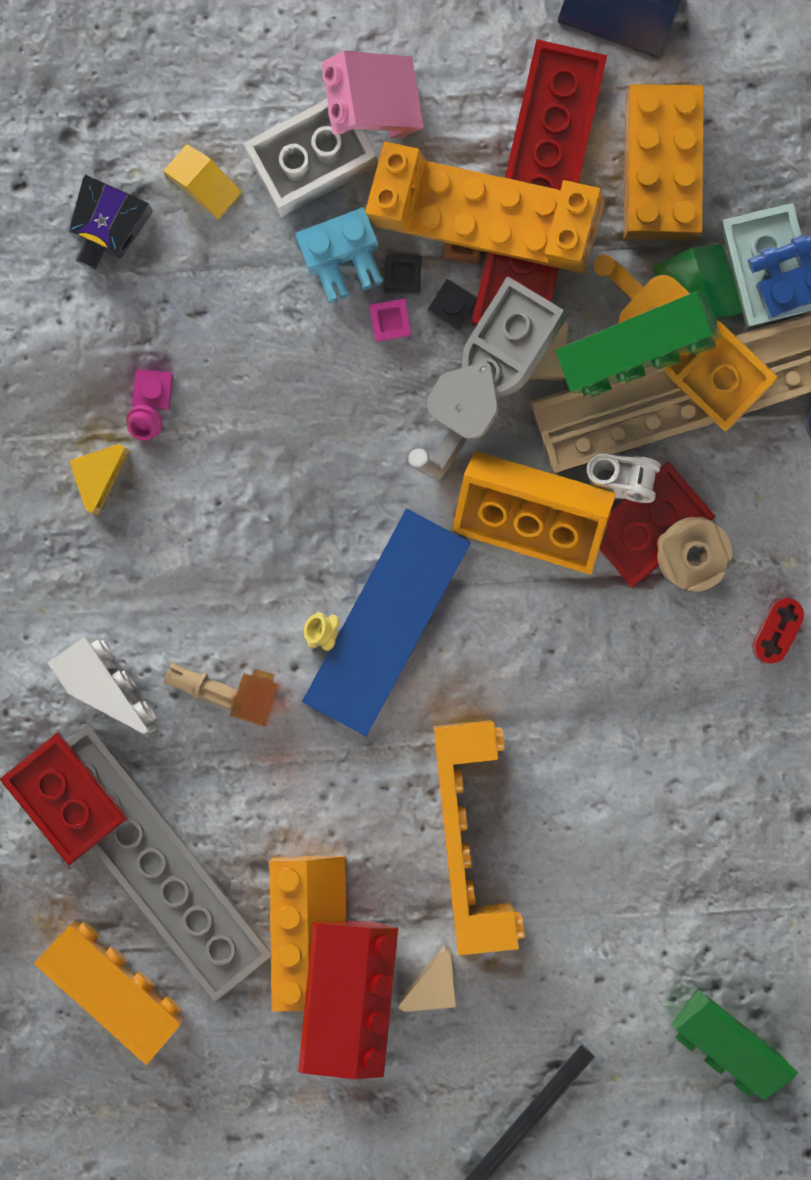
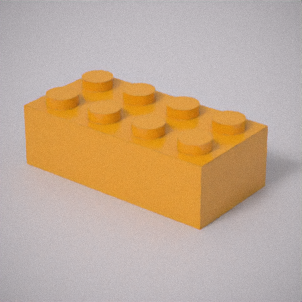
[624,84,704,241]

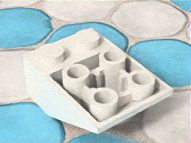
[47,637,157,734]

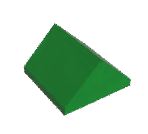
[652,244,743,322]

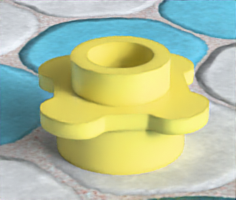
[304,612,340,651]

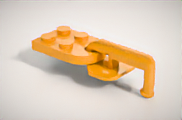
[593,254,779,432]

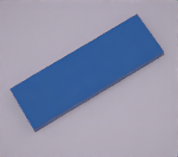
[302,508,471,736]

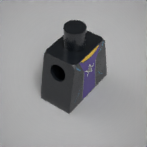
[69,174,153,270]

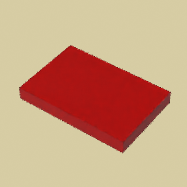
[599,461,716,588]
[0,732,128,866]

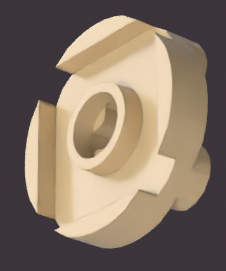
[657,517,732,592]

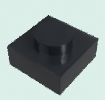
[427,279,477,331]

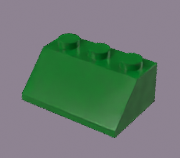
[671,989,799,1100]

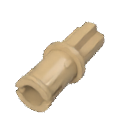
[164,662,238,710]

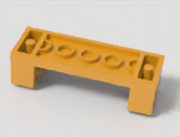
[365,141,605,274]
[433,720,525,956]

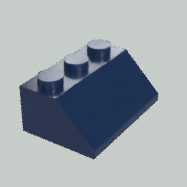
[557,0,681,59]

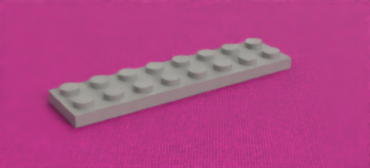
[67,724,271,1002]

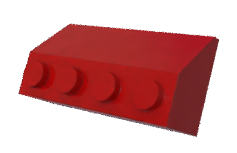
[298,921,399,1079]

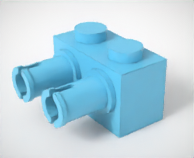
[295,207,384,303]

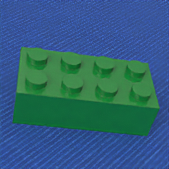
[555,291,723,397]

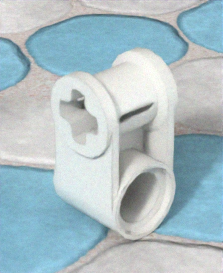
[587,453,661,503]

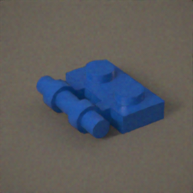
[748,235,811,319]

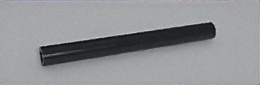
[464,1044,595,1180]

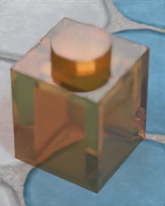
[230,668,281,727]

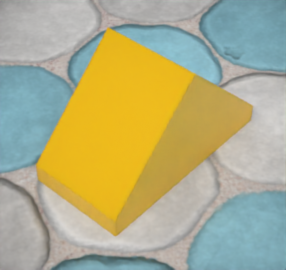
[163,144,242,220]
[69,444,130,516]

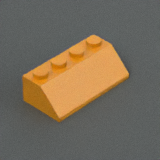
[451,451,616,575]
[269,856,347,1012]
[33,920,185,1065]

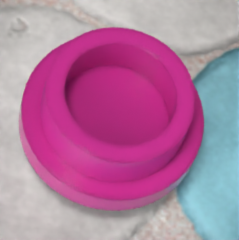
[126,405,163,441]

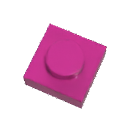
[369,299,411,343]
[132,369,173,411]

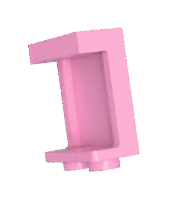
[322,50,424,139]

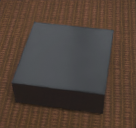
[384,255,422,295]

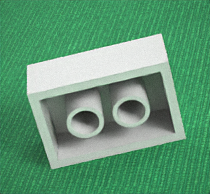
[243,99,377,217]

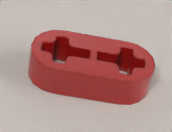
[752,598,804,664]

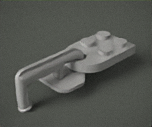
[408,276,569,479]

